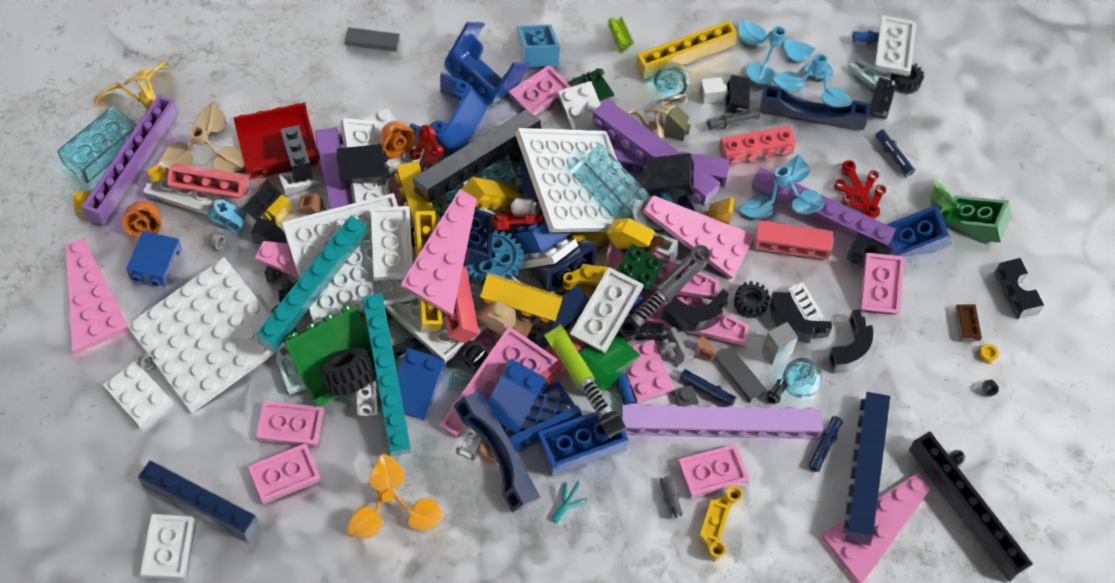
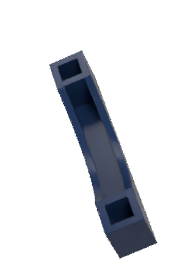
[759,84,870,130]
[533,285,590,349]
[453,391,540,513]
[138,460,259,542]

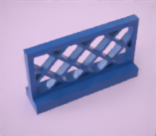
[500,381,582,453]

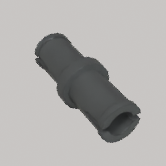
[659,476,683,519]

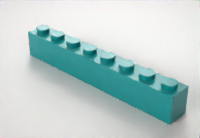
[256,215,367,353]
[362,293,411,457]

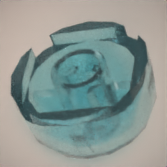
[654,62,690,97]
[782,358,822,398]

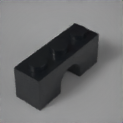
[281,125,313,182]
[995,258,1044,319]

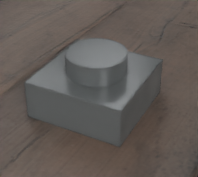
[673,385,699,406]

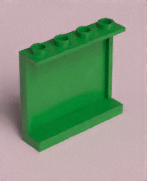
[283,304,376,407]

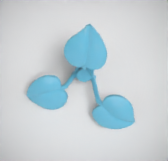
[738,19,815,86]
[773,54,852,107]
[739,154,824,219]

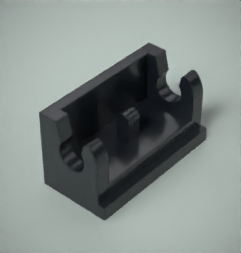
[725,75,750,114]
[869,77,897,119]
[241,179,283,221]

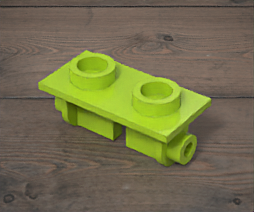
[608,17,634,53]

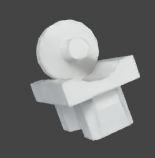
[356,379,378,416]

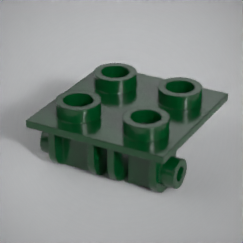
[568,68,615,102]
[616,243,665,293]

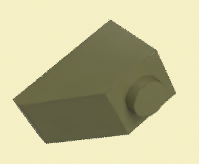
[664,101,691,141]

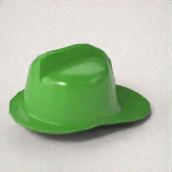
[929,178,960,213]

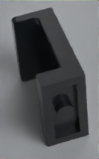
[337,144,390,190]
[643,153,694,198]

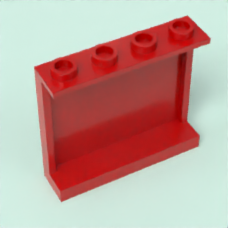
[233,102,320,180]

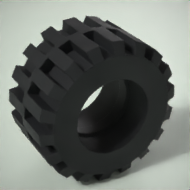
[319,348,376,396]

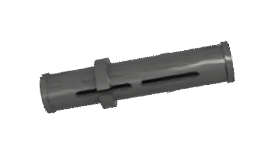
[707,108,760,130]

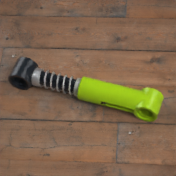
[544,324,627,439]

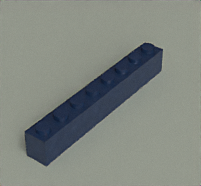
[843,392,891,546]

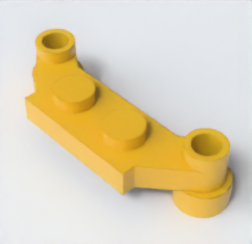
[562,264,617,293]
[699,486,743,562]

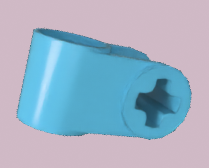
[207,199,247,231]

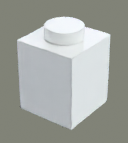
[699,77,727,104]

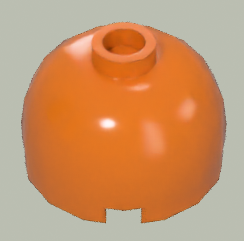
[378,121,416,158]
[122,201,162,237]

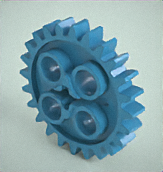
[464,230,524,286]

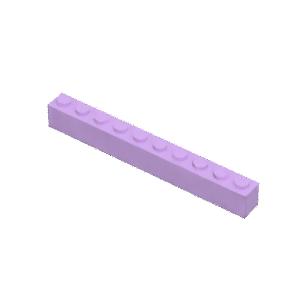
[621,403,823,439]

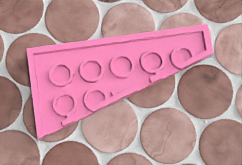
[66,238,130,355]

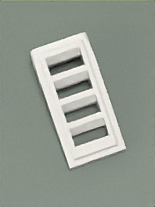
[279,169,321,196]
[786,282,823,321]

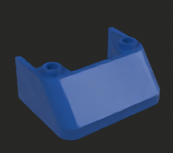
[445,22,531,105]
[409,72,487,157]

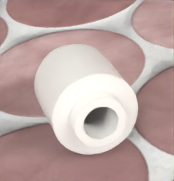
[511,198,540,217]

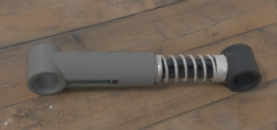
[617,245,711,342]

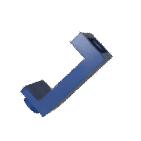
[126,231,182,287]

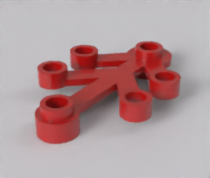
[409,125,443,172]
[834,160,887,219]
[492,211,546,230]

